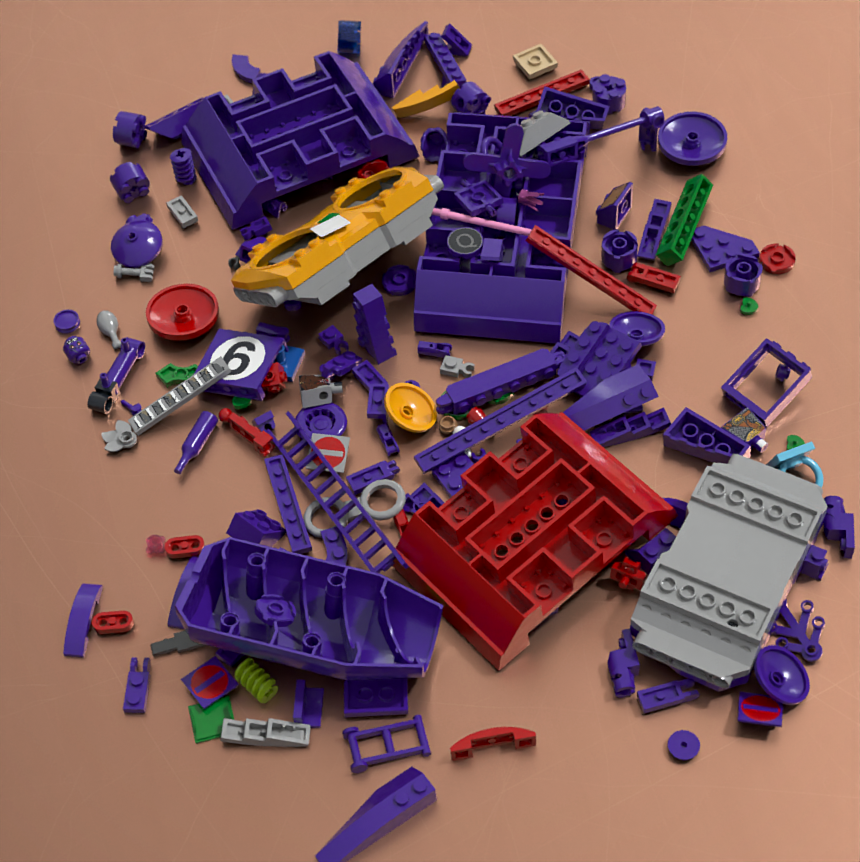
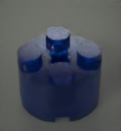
[337,20,361,54]

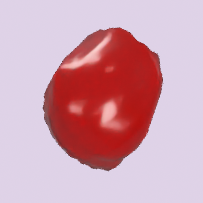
[357,160,389,179]

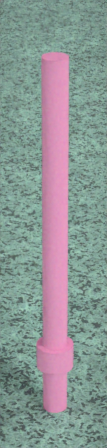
[431,208,532,236]

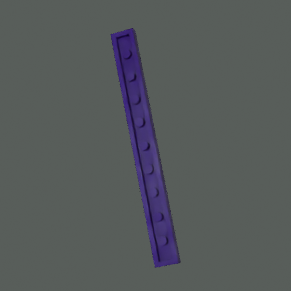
[414,367,587,474]

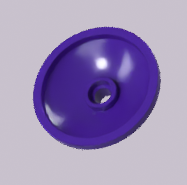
[111,220,163,268]
[609,311,665,346]
[754,645,810,705]

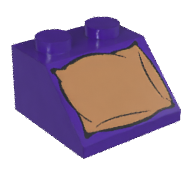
[596,182,633,230]
[623,528,676,575]

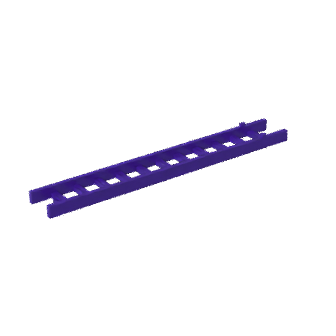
[266,411,409,573]

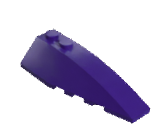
[373,21,429,98]
[563,364,659,430]
[315,766,437,862]

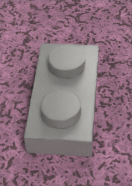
[166,196,199,228]

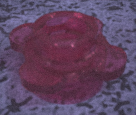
[146,535,166,554]

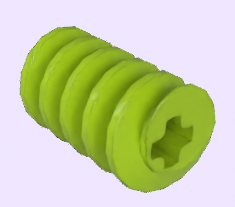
[235,658,279,703]

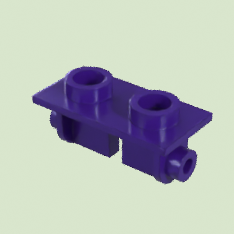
[261,198,287,218]

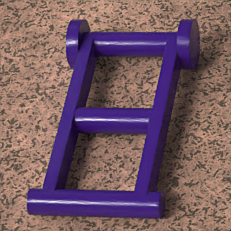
[342,715,431,773]

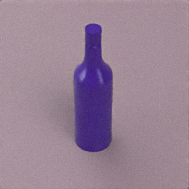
[174,411,218,474]

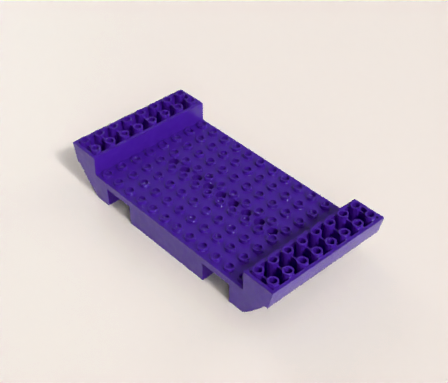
[414,112,590,343]

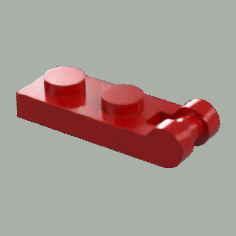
[626,262,681,293]

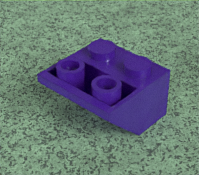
[226,509,286,547]

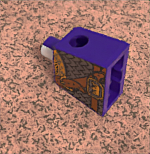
[721,407,769,453]

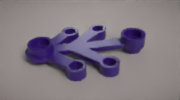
[771,598,825,662]

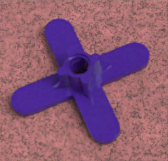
[463,123,551,207]

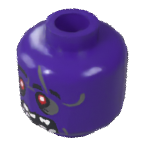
[63,336,90,364]

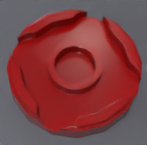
[759,243,796,274]

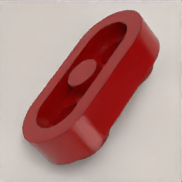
[165,535,205,559]
[92,610,134,634]

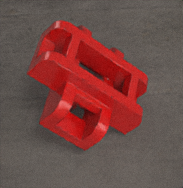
[610,557,646,591]

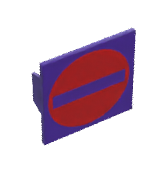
[181,656,239,709]
[738,692,783,727]

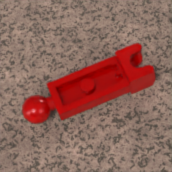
[218,408,275,457]

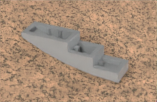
[220,718,311,747]

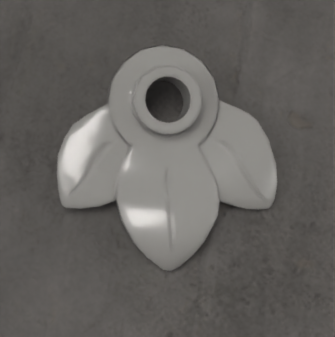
[101,420,137,452]

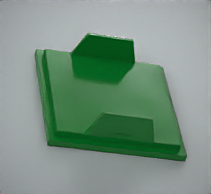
[188,696,234,744]

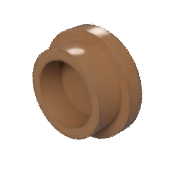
[438,416,457,434]

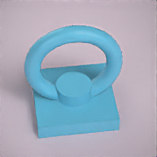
[766,441,824,488]

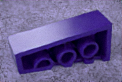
[352,284,397,365]

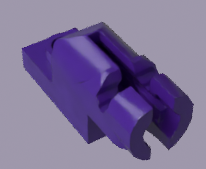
[824,496,855,559]
[607,629,640,698]

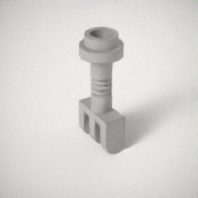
[114,264,154,282]

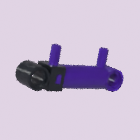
[87,337,145,414]

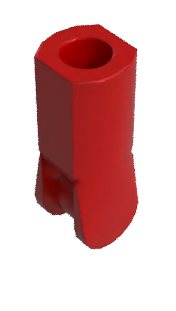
[393,509,409,538]

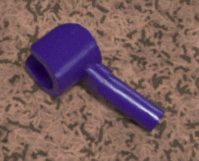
[121,400,142,416]

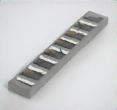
[128,356,232,436]

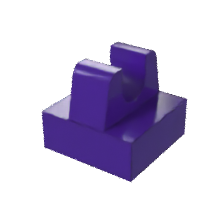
[252,410,275,432]

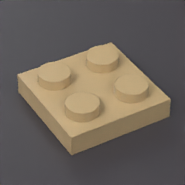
[513,44,558,80]

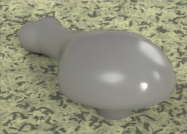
[96,310,121,349]

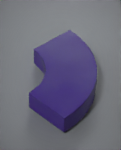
[232,54,261,83]

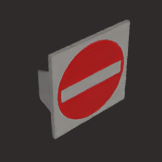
[306,433,350,473]

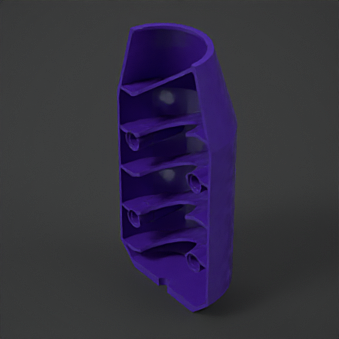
[175,537,443,681]

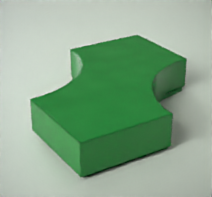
[155,363,198,388]

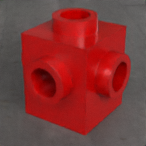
[261,362,287,393]

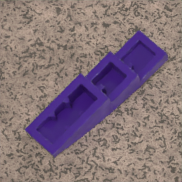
[637,199,672,261]
[590,407,671,447]

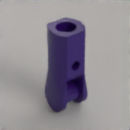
[256,322,290,343]
[417,341,452,358]
[376,423,400,457]

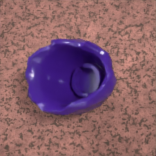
[420,127,447,162]

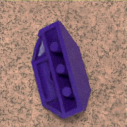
[144,97,204,139]

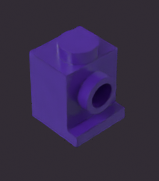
[802,545,829,581]

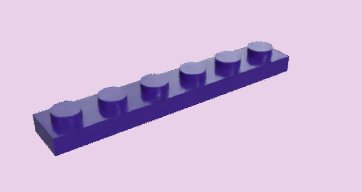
[424,33,467,87]
[264,454,312,554]

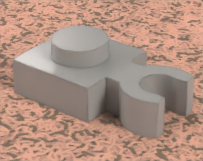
[440,355,475,378]

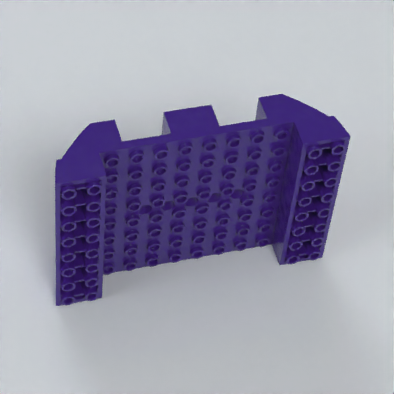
[181,51,420,230]

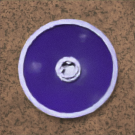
[658,111,727,166]

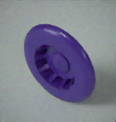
[294,403,347,440]

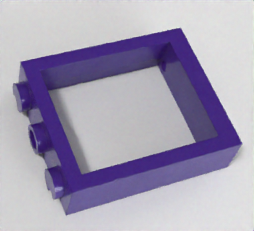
[721,338,812,428]

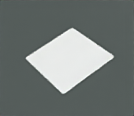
[310,215,351,237]

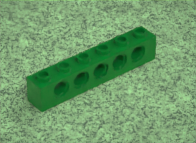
[656,174,713,267]

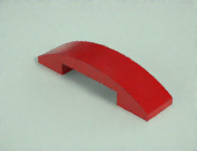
[450,727,536,761]

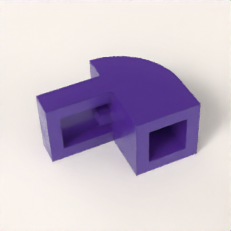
[496,197,518,226]

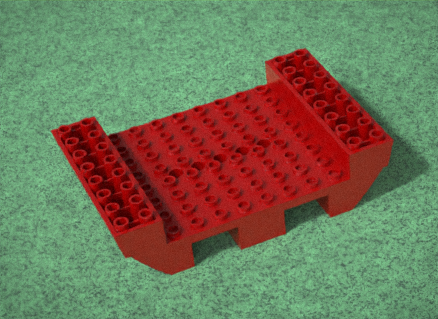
[392,412,678,671]

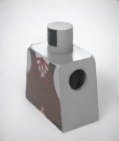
[299,375,343,408]

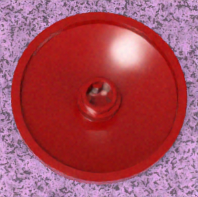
[146,284,219,340]

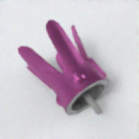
[516,189,544,212]

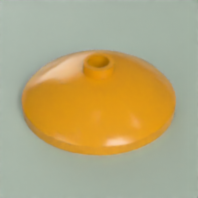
[384,383,437,433]

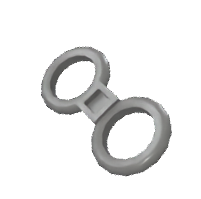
[303,479,406,538]

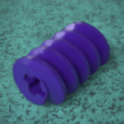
[170,148,197,185]

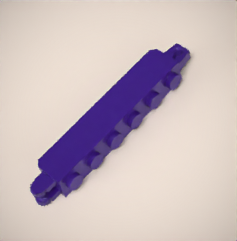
[436,348,566,415]

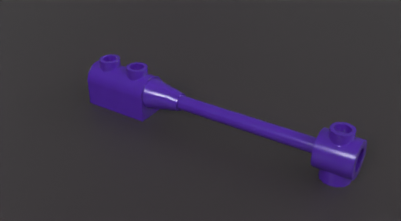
[536,106,665,167]

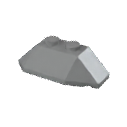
[519,111,570,157]

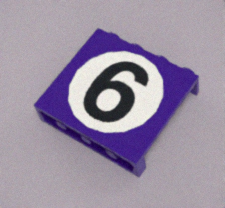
[194,329,289,401]

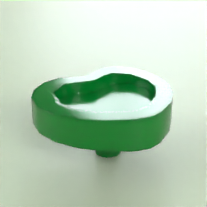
[740,298,759,315]
[232,396,252,409]
[786,435,805,450]

